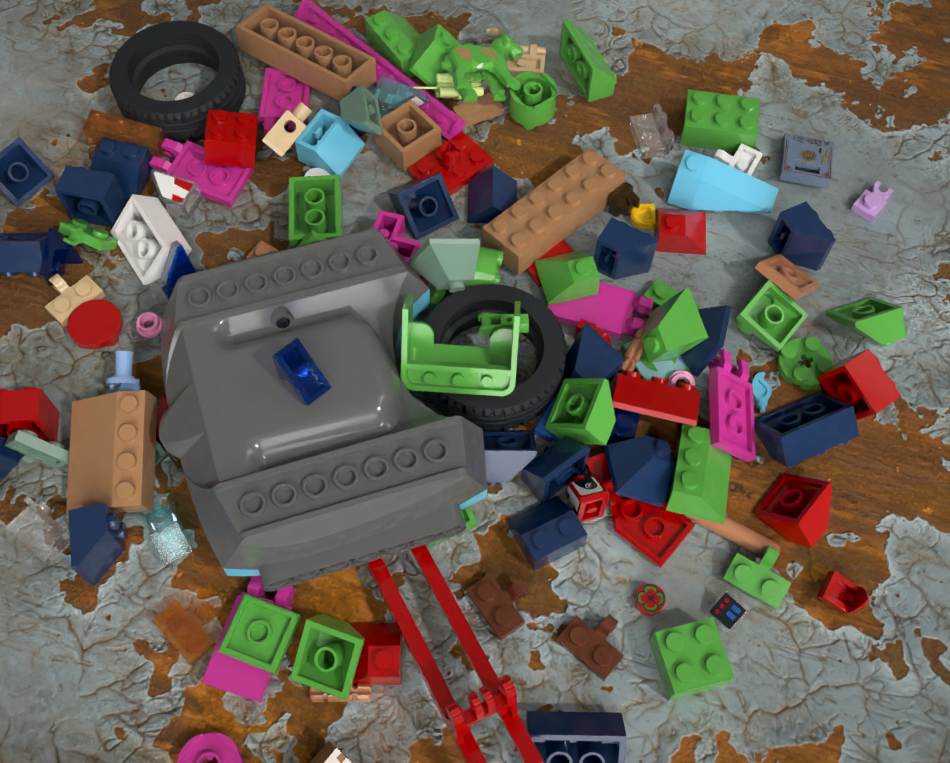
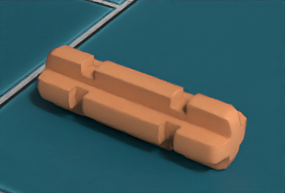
[618,328,644,375]
[310,683,372,702]

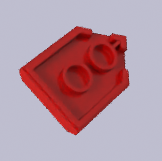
[609,492,695,568]

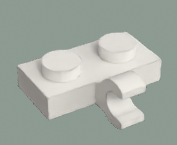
[714,143,763,176]

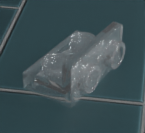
[628,103,674,159]
[6,496,70,566]

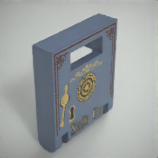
[779,133,834,189]

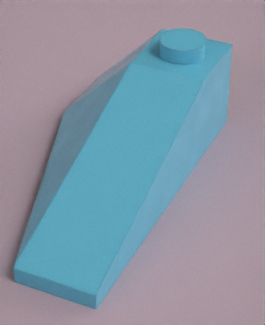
[667,149,779,213]

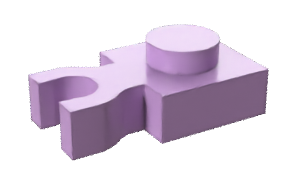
[850,181,894,223]

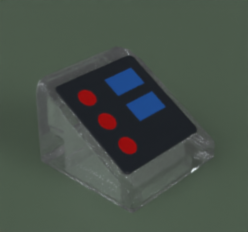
[704,589,750,635]

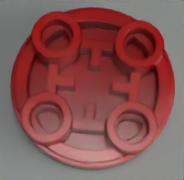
[67,299,123,349]

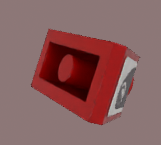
[566,475,609,522]

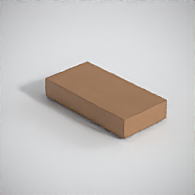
[452,93,504,128]

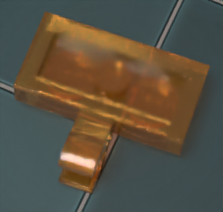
[152,599,219,666]

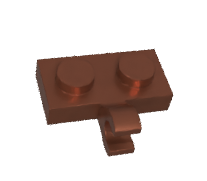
[466,573,528,641]
[557,614,624,681]

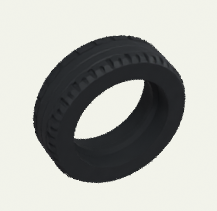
[109,21,246,143]
[424,284,567,431]

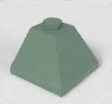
[409,238,480,293]

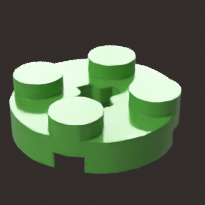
[776,337,833,390]

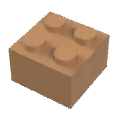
[374,100,442,172]

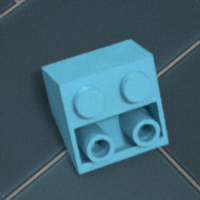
[295,109,365,178]

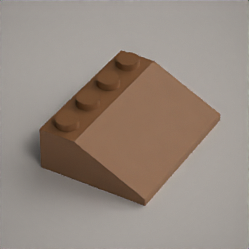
[66,390,157,515]

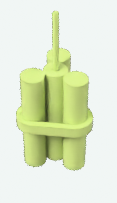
[413,73,484,100]

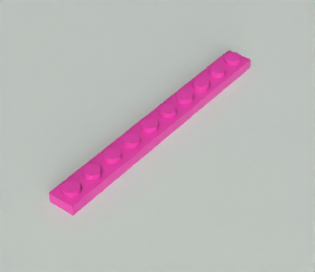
[293,0,467,140]

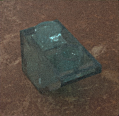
[146,502,193,565]

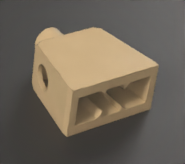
[262,102,312,157]

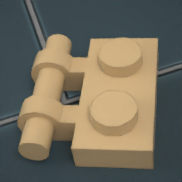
[506,42,546,77]

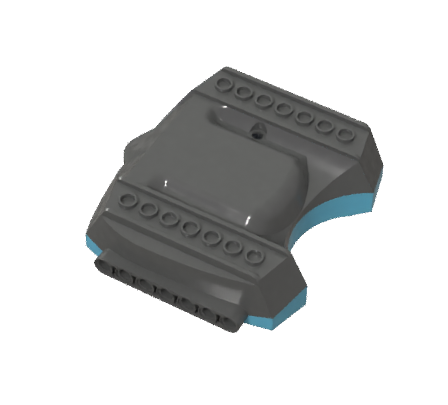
[159,229,487,591]

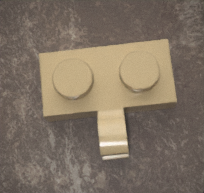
[44,274,106,328]

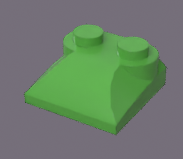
[735,280,809,352]

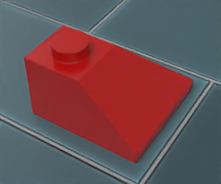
[655,208,706,255]
[753,473,832,548]
[350,623,402,686]

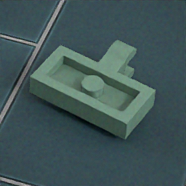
[4,429,69,468]

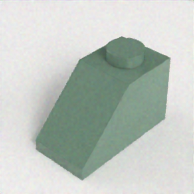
[340,85,384,135]

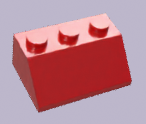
[612,370,701,426]

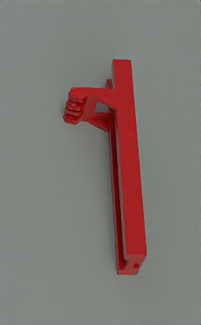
[365,545,544,763]

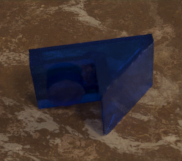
[40,228,83,285]
[271,338,332,406]

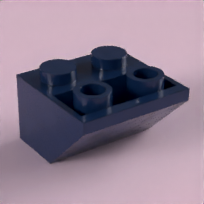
[768,201,836,271]
[594,218,659,280]

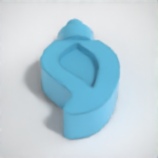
[751,372,772,413]

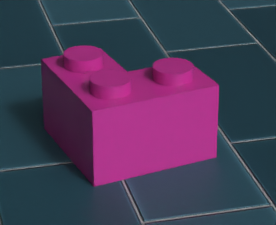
[373,210,422,273]

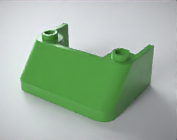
[401,294,521,396]

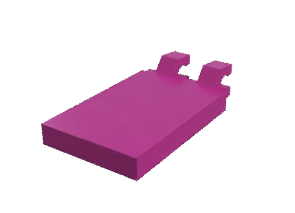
[259,68,312,142]
[149,138,254,208]
[547,282,654,339]
[708,349,756,462]
[201,576,296,703]

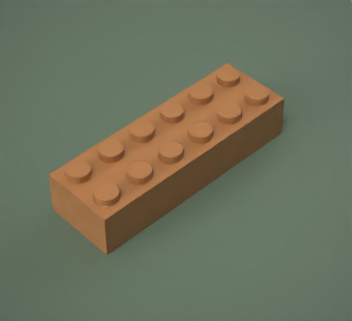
[236,4,376,102]
[482,148,626,276]

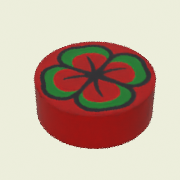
[634,584,666,616]

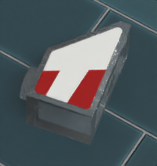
[151,169,203,221]

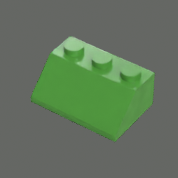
[365,10,420,78]
[559,19,617,103]
[666,424,732,524]

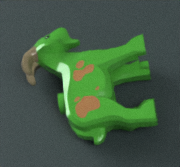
[440,26,523,102]

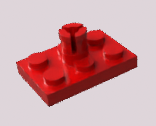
[408,131,494,196]

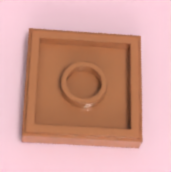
[755,254,819,300]

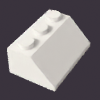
[110,194,192,285]

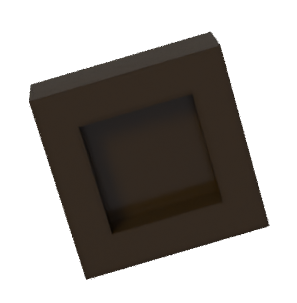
[609,182,640,217]

